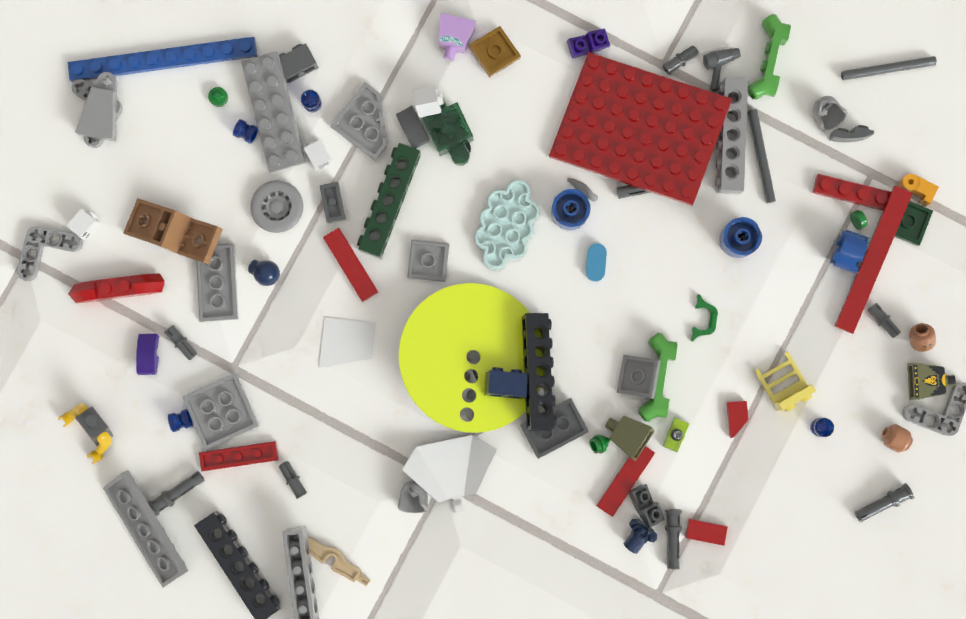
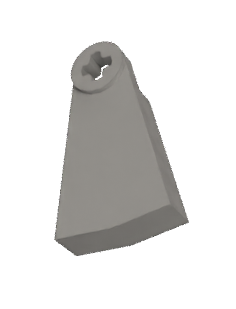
[75,72,118,141]

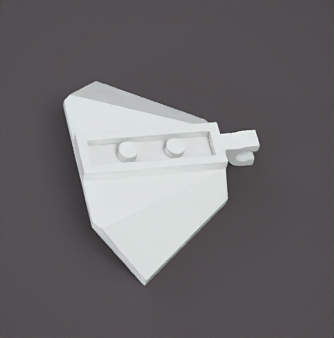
[402,435,497,513]

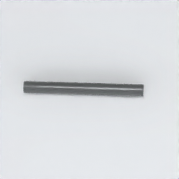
[841,56,937,80]
[748,109,776,203]

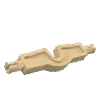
[308,537,370,587]

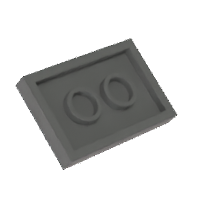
[520,398,589,459]

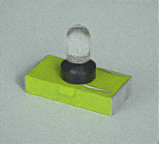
[662,417,690,453]

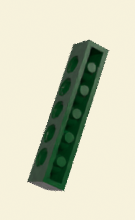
[357,143,421,259]

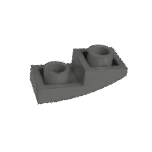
[396,106,430,149]
[829,125,874,142]
[628,484,665,528]

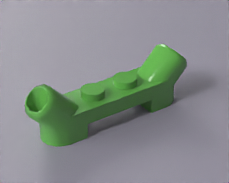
[748,14,791,100]
[638,332,677,422]

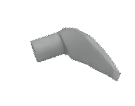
[567,178,598,202]

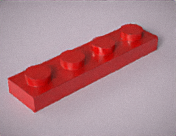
[812,174,891,211]

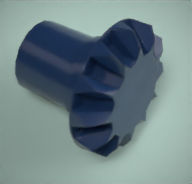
[623,519,658,554]

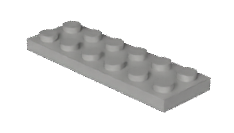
[241,51,306,173]
[103,470,189,588]

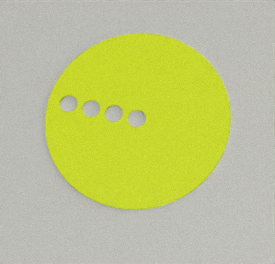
[398,283,543,433]

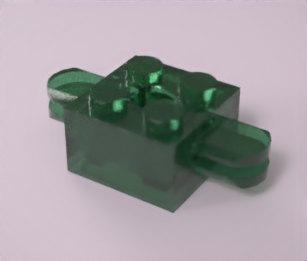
[423,98,474,166]

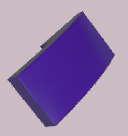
[566,28,611,59]
[136,333,159,375]

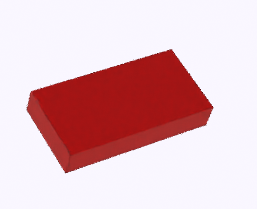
[685,518,728,546]

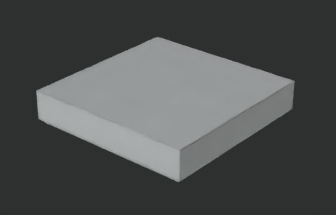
[407,240,449,282]
[617,355,661,399]

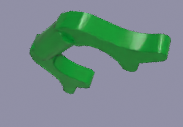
[690,294,718,342]

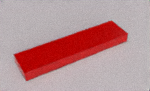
[323,227,379,302]
[199,441,279,472]
[596,446,655,517]

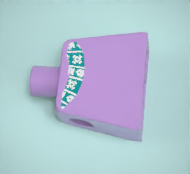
[438,13,476,61]

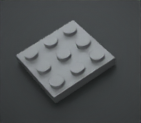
[182,373,259,450]

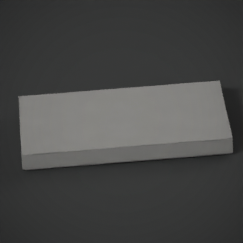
[196,243,239,322]

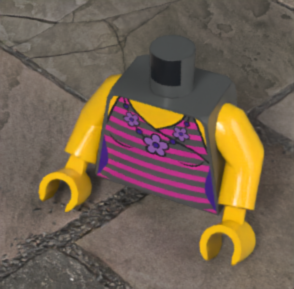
[58,403,114,464]

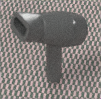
[703,48,741,92]

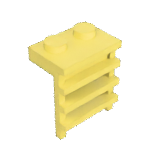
[754,352,816,412]

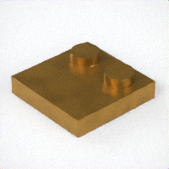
[469,26,521,78]

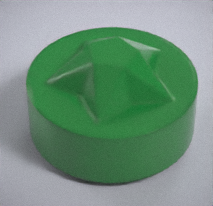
[208,87,228,107]

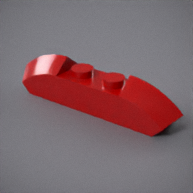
[68,273,165,303]

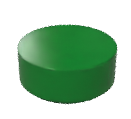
[850,210,867,230]

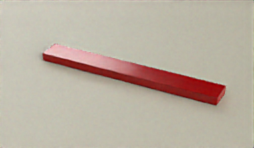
[834,186,913,334]

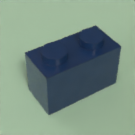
[484,367,528,399]

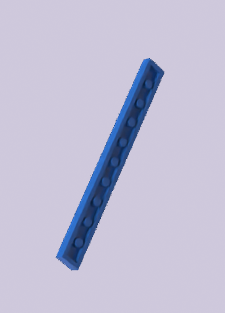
[67,37,258,82]

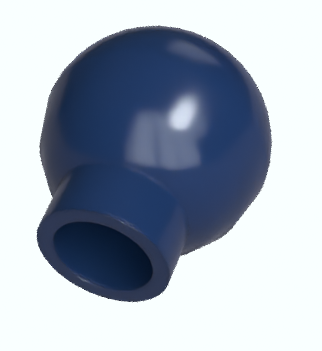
[248,259,280,286]

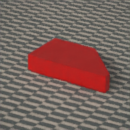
[726,401,749,438]

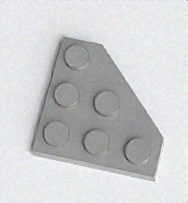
[330,82,387,161]

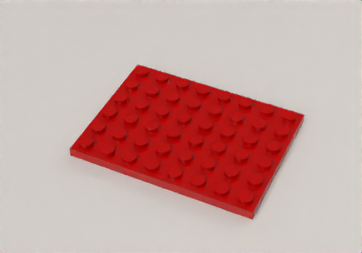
[549,52,732,206]

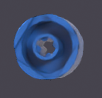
[551,189,591,230]
[719,217,762,258]
[830,230,869,273]

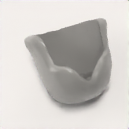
[812,96,848,131]
[397,481,429,513]

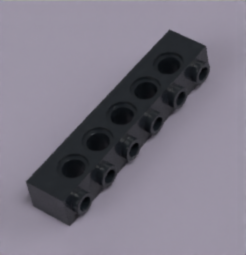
[522,313,557,431]
[194,511,281,619]

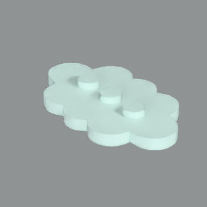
[474,179,539,270]

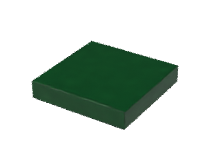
[895,201,933,246]

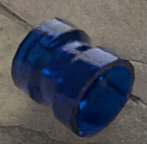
[301,90,322,113]
[233,119,258,144]
[168,409,193,432]
[810,418,834,437]

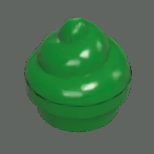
[589,434,610,454]

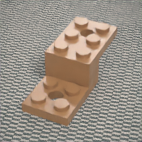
[123,198,223,265]

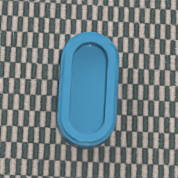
[586,243,607,282]

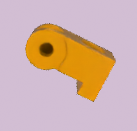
[898,174,939,207]

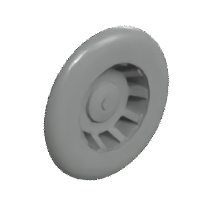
[250,180,303,233]

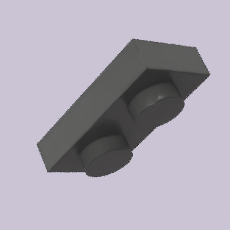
[319,182,346,223]

